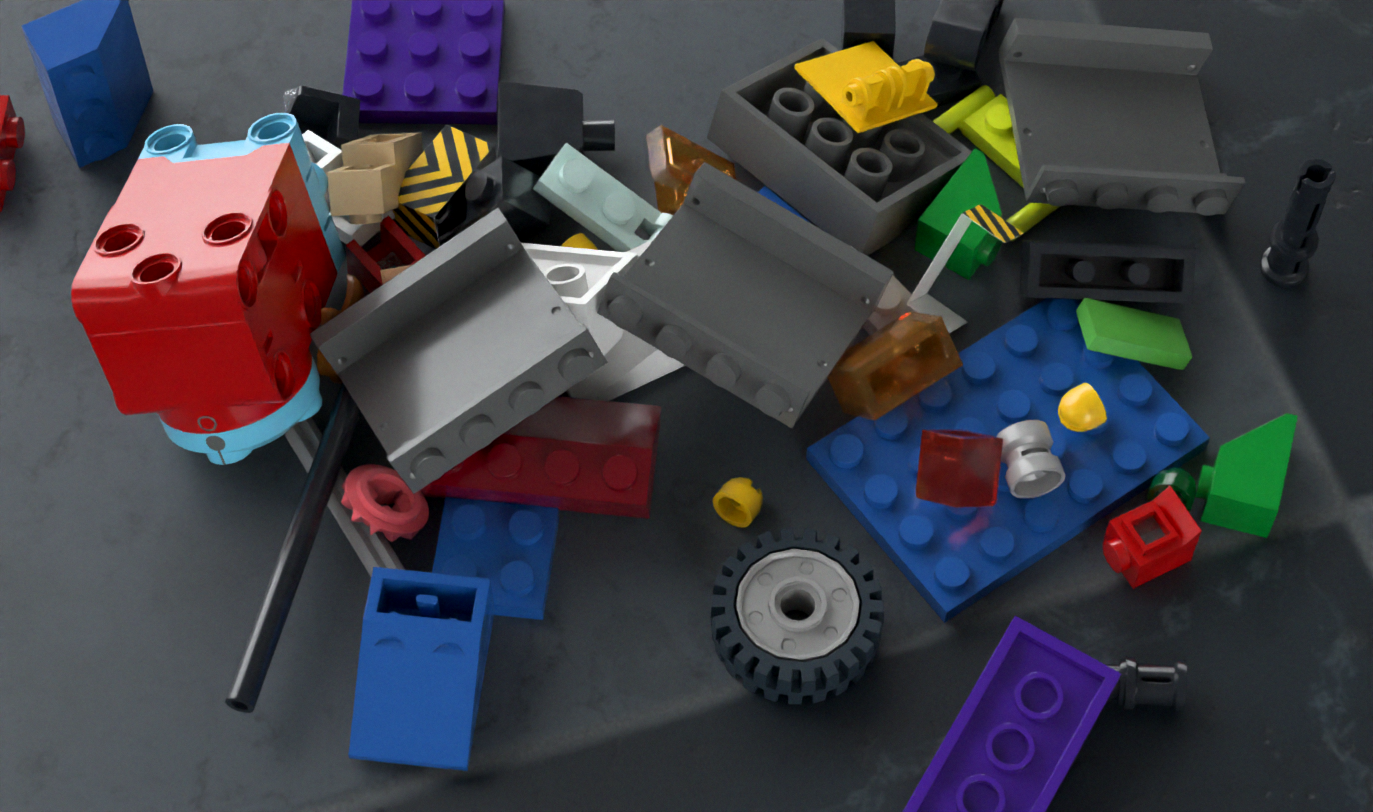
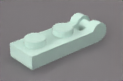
[533,143,673,252]

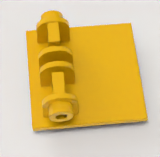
[794,41,938,133]

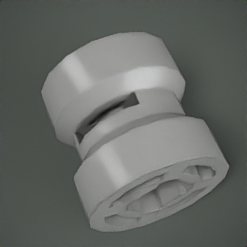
[994,420,1065,498]

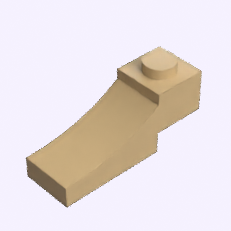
[327,132,423,224]

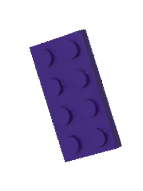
[903,616,1121,812]

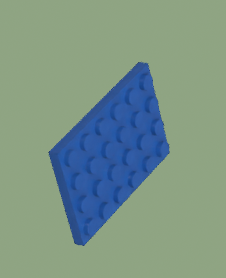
[806,298,1210,623]

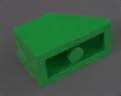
[914,148,1003,280]
[1195,413,1298,538]

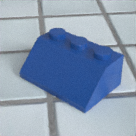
[21,0,154,168]

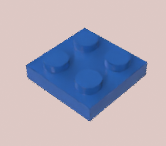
[432,497,559,620]

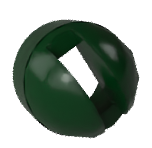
[1147,467,1196,512]

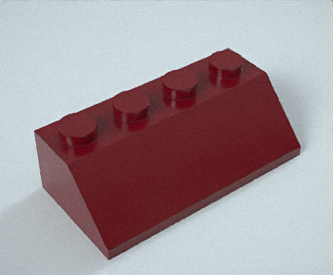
[421,396,662,519]

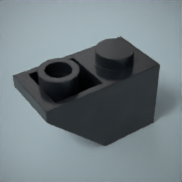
[432,156,551,249]

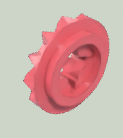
[341,464,429,542]

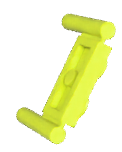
[933,85,1060,241]

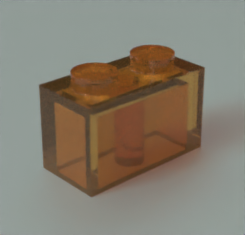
[828,311,963,421]

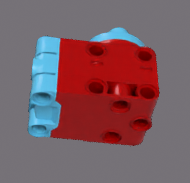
[71,113,346,465]

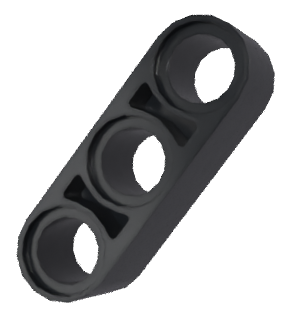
[924,0,1004,71]

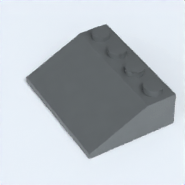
[707,38,972,256]

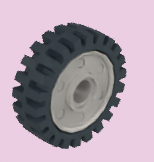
[710,527,884,704]

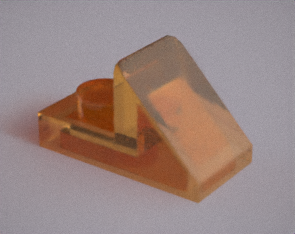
[646,125,737,216]

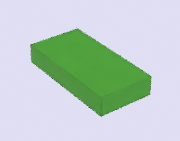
[1076,297,1192,370]

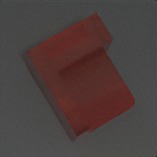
[916,429,1003,508]

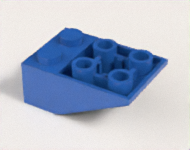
[348,567,495,771]

